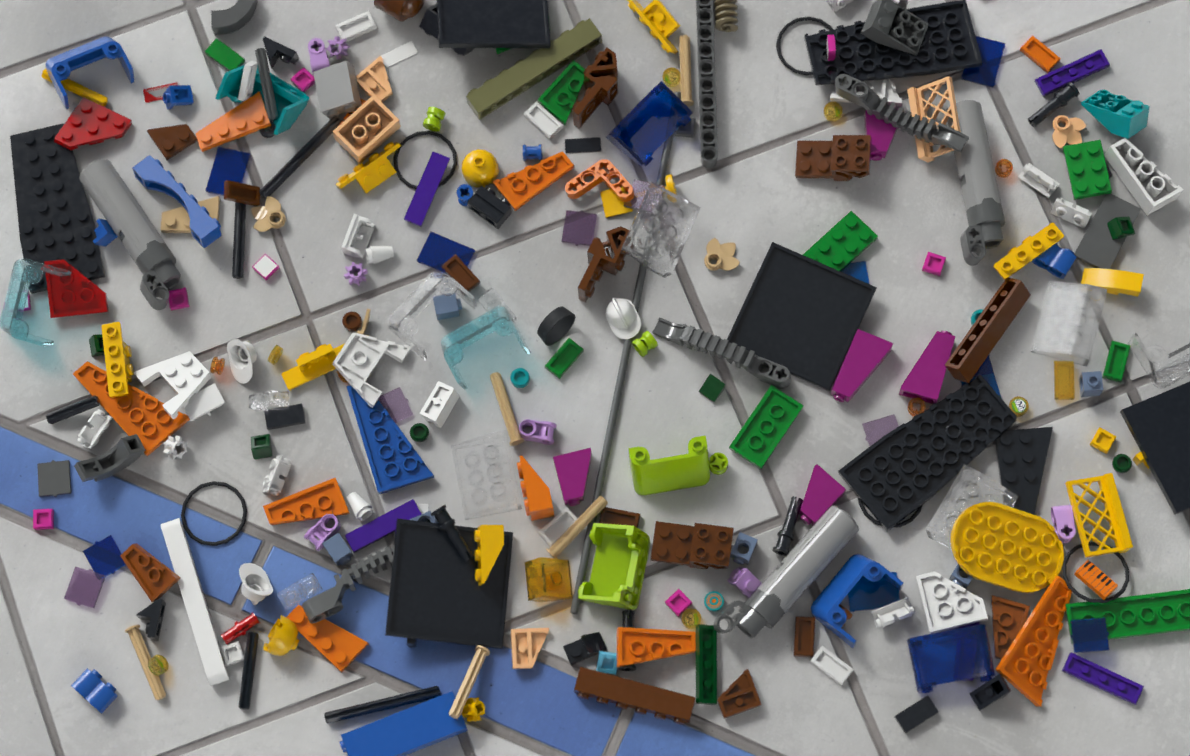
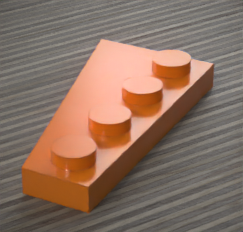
[195,92,272,152]
[492,151,574,211]
[263,478,350,525]
[286,604,369,673]

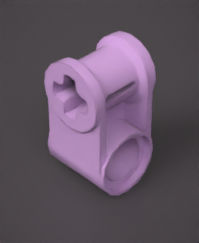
[308,38,330,76]
[519,419,557,445]
[1051,505,1076,544]
[304,514,341,551]

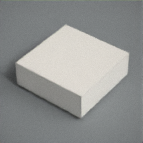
[220,641,245,667]

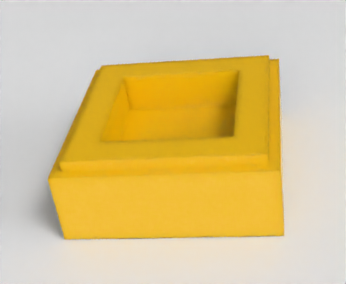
[1090,427,1117,454]

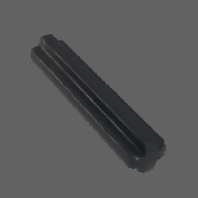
[46,395,100,424]

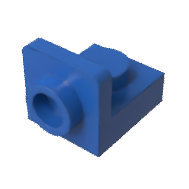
[163,85,194,110]

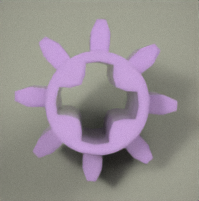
[326,36,350,60]
[344,262,368,286]

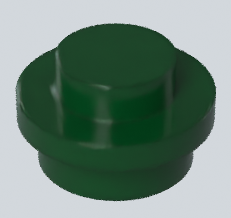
[410,423,429,442]
[1112,454,1132,473]

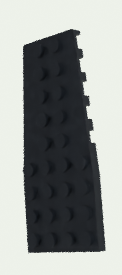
[804,0,982,86]
[10,123,105,294]
[838,375,1017,532]

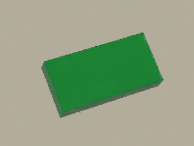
[204,38,245,71]
[545,338,584,379]
[1102,341,1131,383]

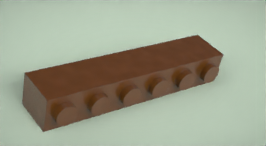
[945,278,1031,383]
[574,667,696,725]

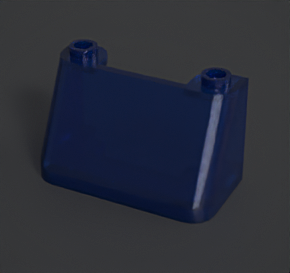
[606,81,693,167]
[907,624,996,693]

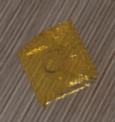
[525,557,573,602]

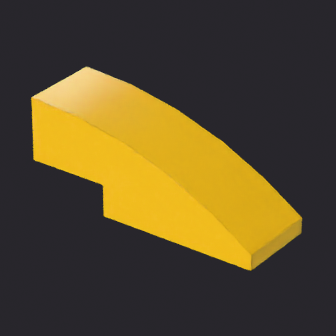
[1080,268,1144,297]

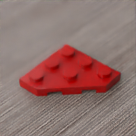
[54,97,132,150]
[44,259,108,318]

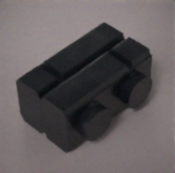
[468,186,512,229]

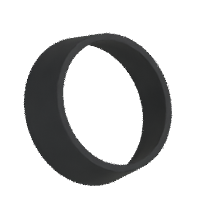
[537,306,576,346]

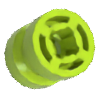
[422,107,446,132]
[632,331,658,357]

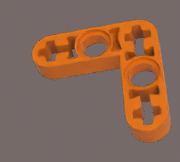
[565,159,634,202]

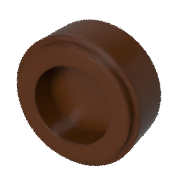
[342,311,362,332]

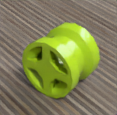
[709,452,728,475]

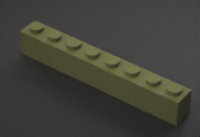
[466,18,602,120]

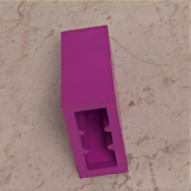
[864,110,898,161]
[553,448,592,506]
[799,464,846,526]

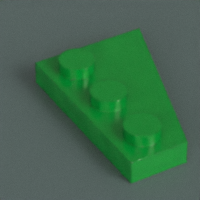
[537,60,585,125]

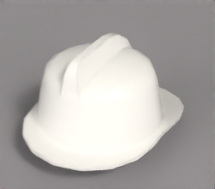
[605,298,641,339]
[227,339,257,384]
[239,563,273,605]

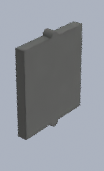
[37,460,71,497]

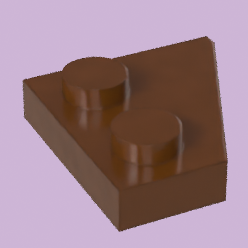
[147,124,198,160]
[717,669,761,719]

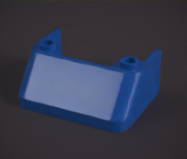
[46,37,134,110]
[811,554,904,648]

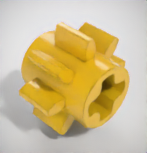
[461,697,485,722]

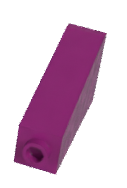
[831,329,893,402]
[899,331,956,404]

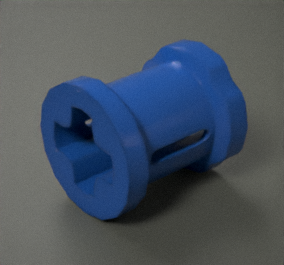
[523,144,542,161]
[456,184,474,206]

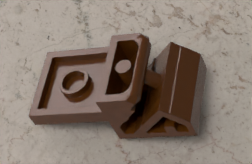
[572,48,618,129]
[795,135,872,181]
[578,226,633,302]
[651,521,734,569]

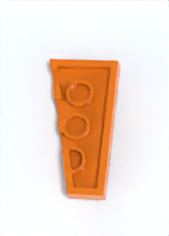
[617,627,696,667]

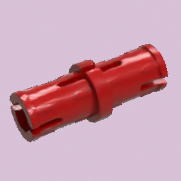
[220,612,260,645]

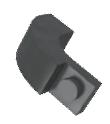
[211,0,257,35]
[74,434,145,482]

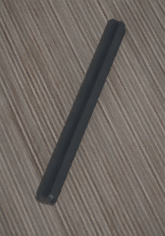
[259,116,341,199]
[324,686,441,724]

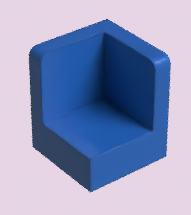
[93,218,118,247]

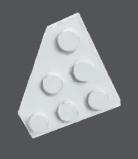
[916,571,989,634]

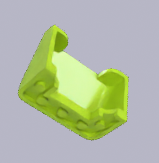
[628,435,710,495]
[578,523,650,610]

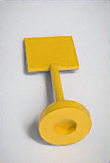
[600,174,678,218]

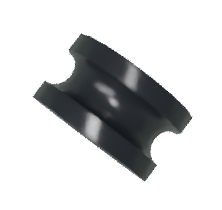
[259,120,276,138]

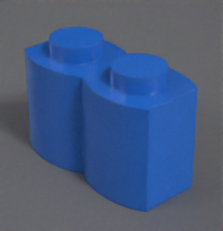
[1031,243,1077,280]
[71,668,118,714]

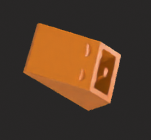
[517,455,555,521]

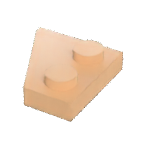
[356,56,393,103]
[510,628,549,669]

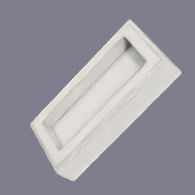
[335,11,377,42]
[238,61,258,101]
[524,101,563,140]
[538,507,578,547]
[810,646,854,686]

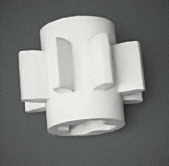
[163,435,187,460]

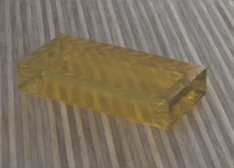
[1054,361,1075,400]

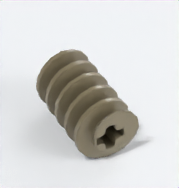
[714,0,738,32]

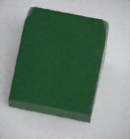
[1107,216,1135,240]
[89,334,105,357]
[699,374,726,402]
[251,434,272,460]

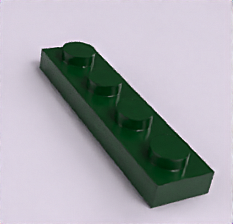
[696,624,717,705]

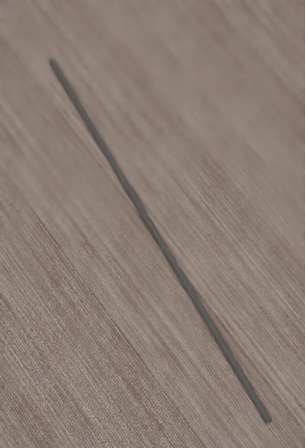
[570,92,681,614]

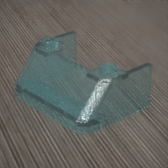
[0,259,71,346]
[441,306,531,390]

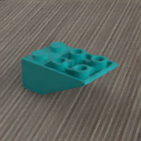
[1081,90,1150,139]

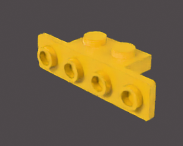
[627,0,681,54]
[335,142,401,194]
[993,222,1064,280]
[101,322,134,398]
[281,343,345,390]

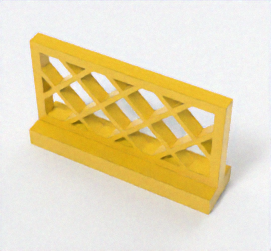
[1065,473,1133,558]

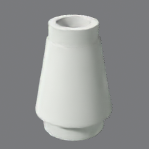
[365,246,394,265]
[347,492,373,521]

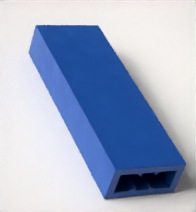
[339,691,468,756]

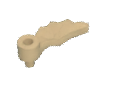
[357,308,371,336]

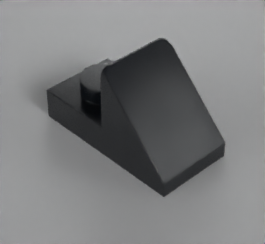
[263,36,299,69]
[136,599,166,641]
[563,632,607,665]
[969,674,1011,711]

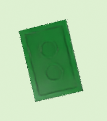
[1063,140,1112,200]

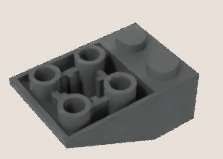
[861,0,929,55]

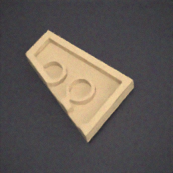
[160,196,220,233]

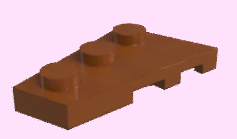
[121,543,181,602]
[991,595,1030,660]

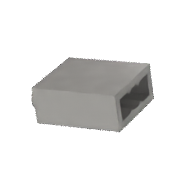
[313,61,361,118]

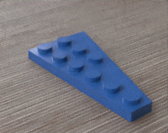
[346,385,434,494]

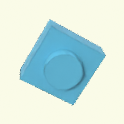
[596,651,617,674]

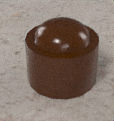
[374,0,425,22]

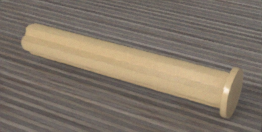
[679,35,694,107]
[490,372,525,446]
[546,496,608,560]
[125,624,166,700]
[449,645,490,719]

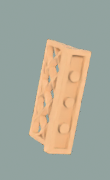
[907,76,961,162]

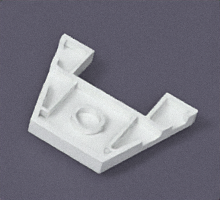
[333,332,411,408]
[134,351,211,419]

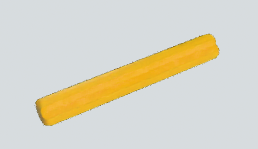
[42,68,108,107]

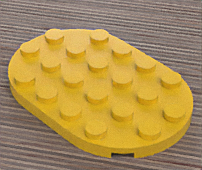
[951,502,1064,593]

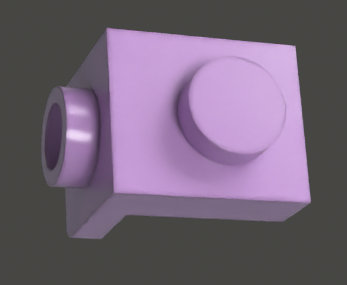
[727,567,762,598]

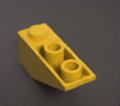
[474,525,504,586]

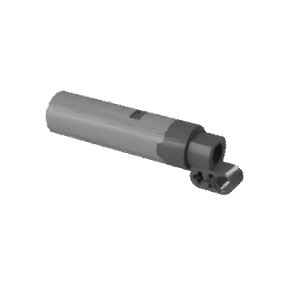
[946,100,1005,266]
[79,159,181,310]
[713,506,859,638]

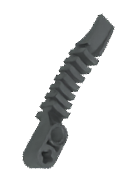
[835,74,969,152]
[652,317,791,389]
[302,544,394,623]

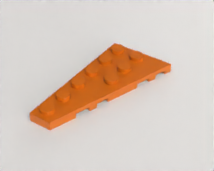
[73,361,190,456]
[995,576,1072,707]

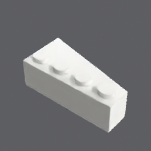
[1104,138,1184,216]

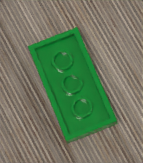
[803,211,878,272]
[729,385,804,469]

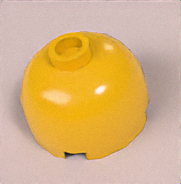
[461,149,499,188]
[263,615,300,656]

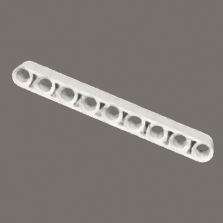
[161,518,230,686]

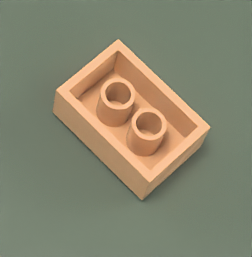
[333,95,401,164]

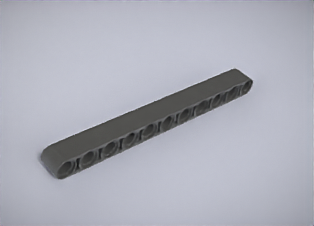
[696,0,718,168]

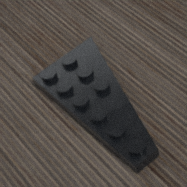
[995,427,1053,515]

